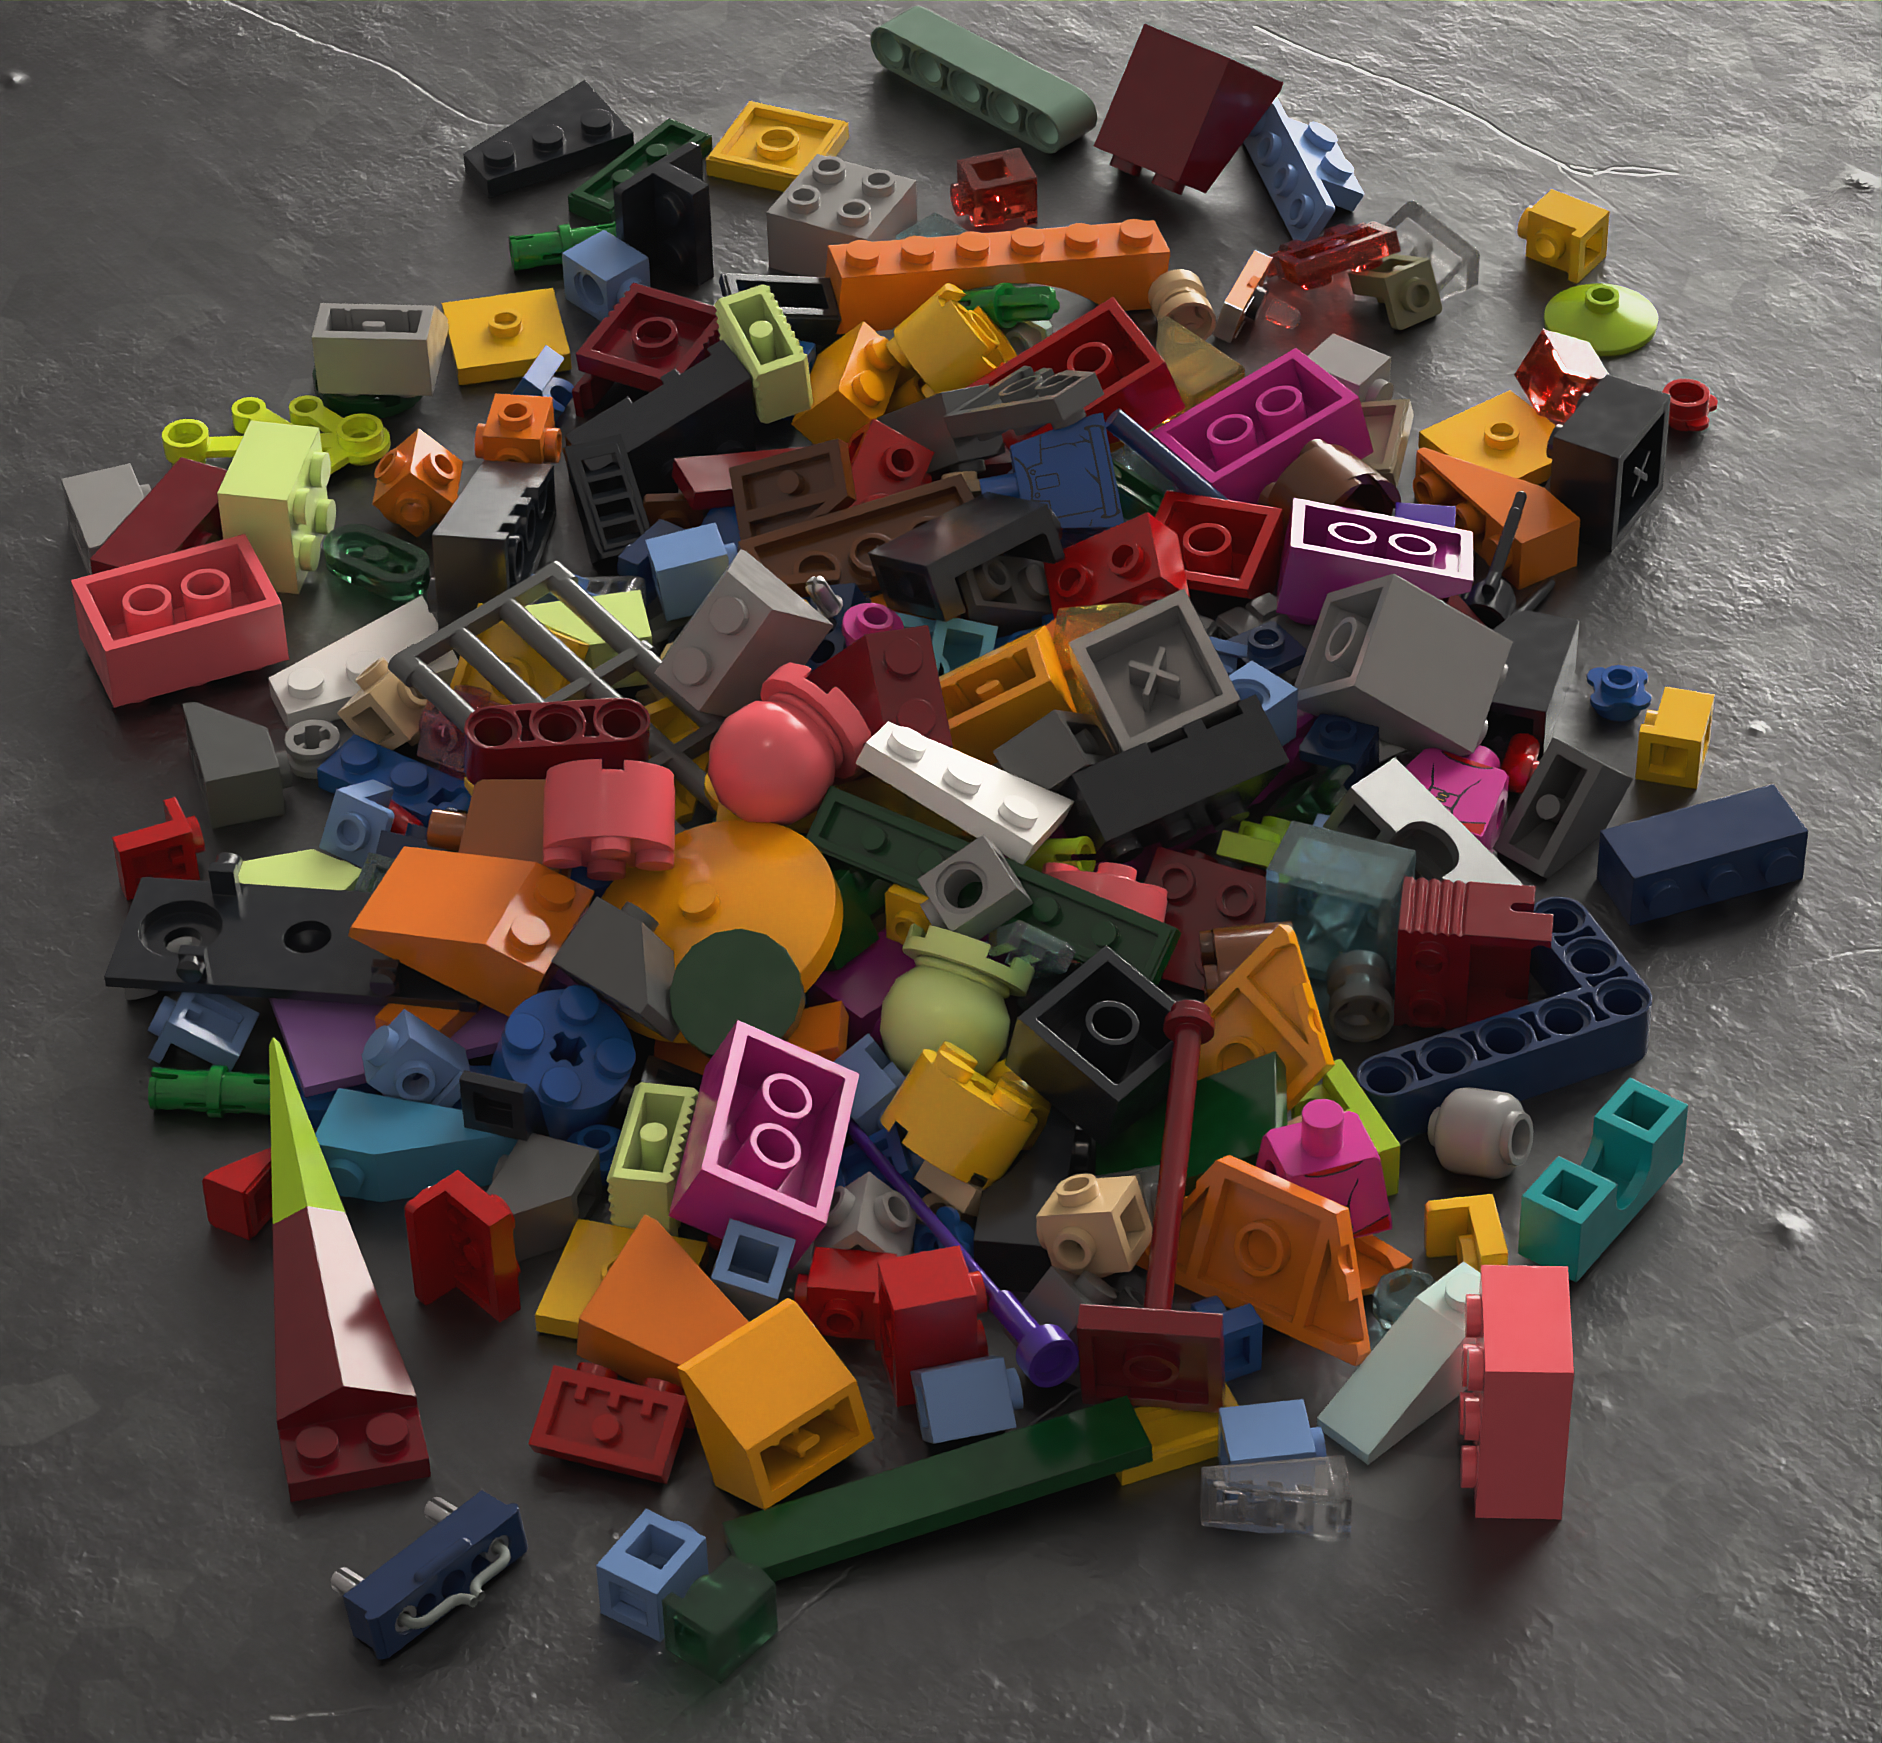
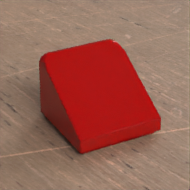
[202,1147,272,1241]

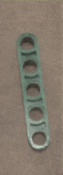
[870,5,1098,154]

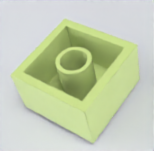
[217,421,336,594]

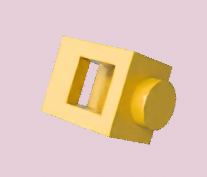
[1517,189,1610,284]
[1635,687,1714,789]

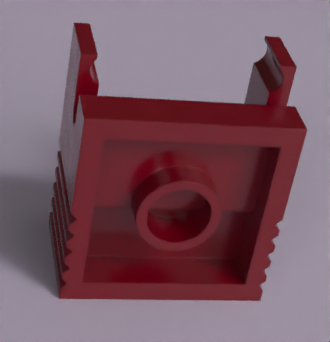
[572,282,721,418]
[1393,876,1554,1030]

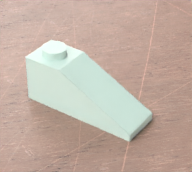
[1317,1261,1480,1465]

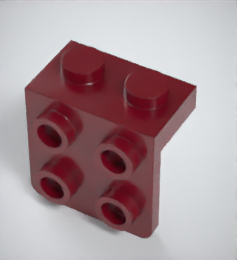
[1145,846,1291,994]

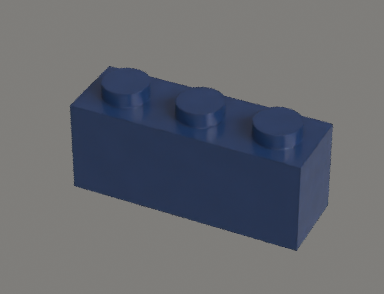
[1596,784,1808,926]

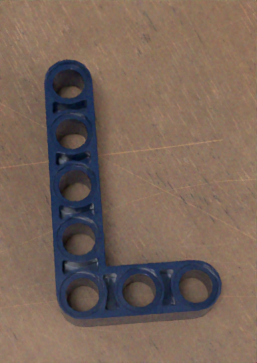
[1356,896,1653,1142]

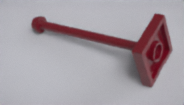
[1077,1000,1226,1413]

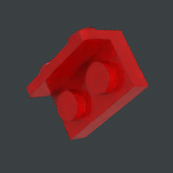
[528,1362,696,1484]

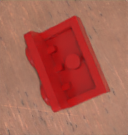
[404,1170,521,1323]

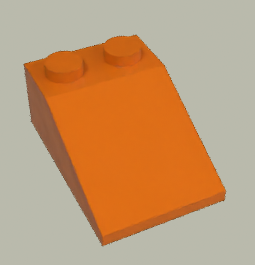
[348,846,595,1017]

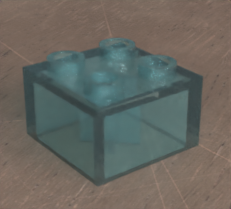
[1265,821,1416,985]

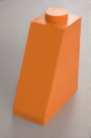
[577,1214,749,1396]

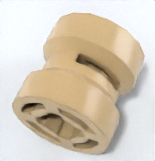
[1148,269,1216,348]

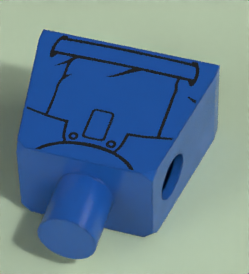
[979,413,1124,534]

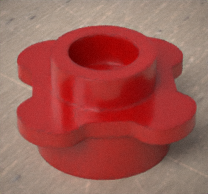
[1662,379,1718,431]

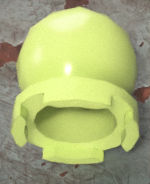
[880,924,1035,1077]

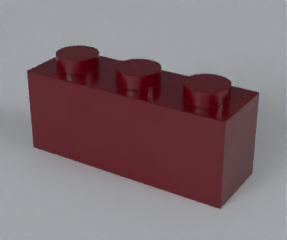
[90,457,228,574]

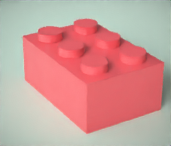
[71,534,289,708]
[1458,1265,1574,1520]

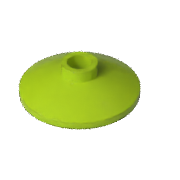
[1544,283,1658,356]

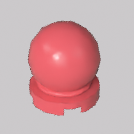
[708,662,872,827]

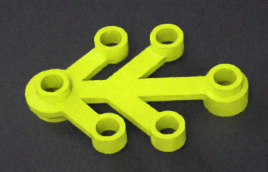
[162,395,391,475]

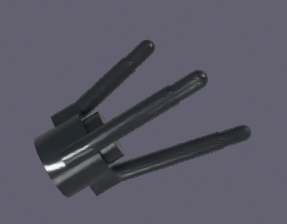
[1460,491,1556,630]

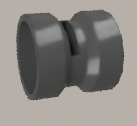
[1326,950,1394,1042]

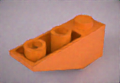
[1413,448,1580,590]

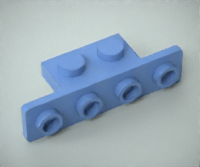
[1243,97,1364,251]

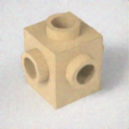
[337,657,439,750]
[1036,1174,1152,1278]

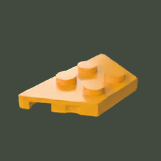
[1197,924,1335,1113]

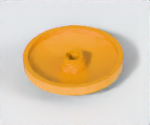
[601,820,843,1043]

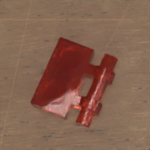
[1266,221,1401,290]

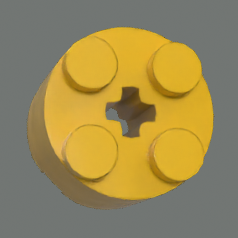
[886,283,1017,398]
[880,1041,1038,1190]

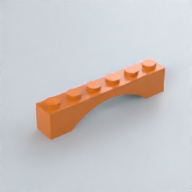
[825,219,1170,334]

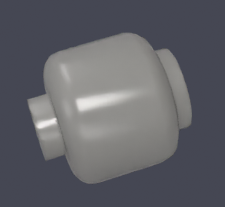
[1428,1087,1534,1179]

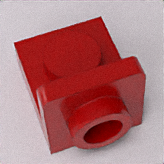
[112,797,205,900]

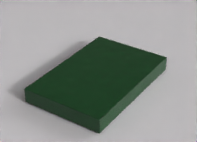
[1095,1051,1288,1197]

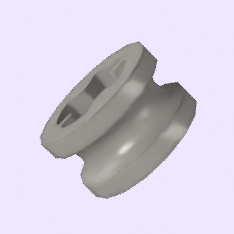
[284,719,341,779]

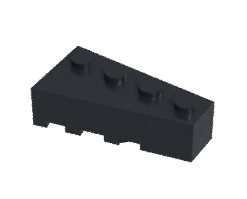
[428,460,556,631]

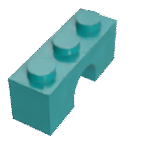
[1518,1077,1688,1282]

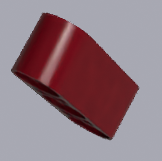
[464,697,650,785]

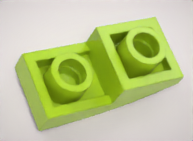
[1216,816,1307,875]

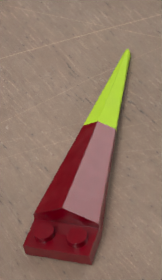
[269,1037,431,1502]

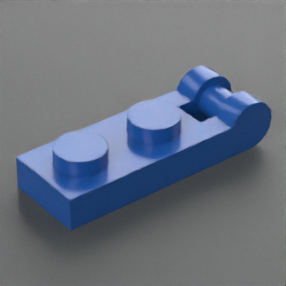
[317,734,472,827]

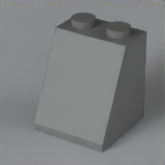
[654,549,833,717]
[1294,574,1513,756]

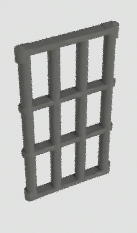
[388,561,820,835]

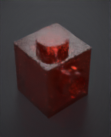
[1514,329,1608,422]

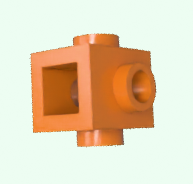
[475,394,562,465]
[372,428,463,537]

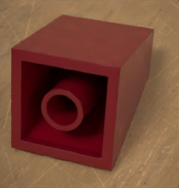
[1094,24,1284,196]
[805,625,953,801]

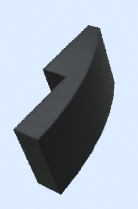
[459,1070,549,1141]

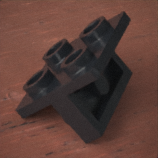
[613,142,714,286]

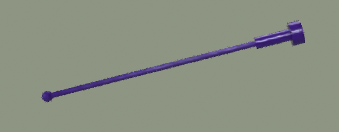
[847,1116,1079,1388]

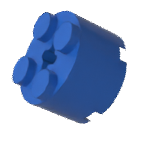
[490,985,636,1141]

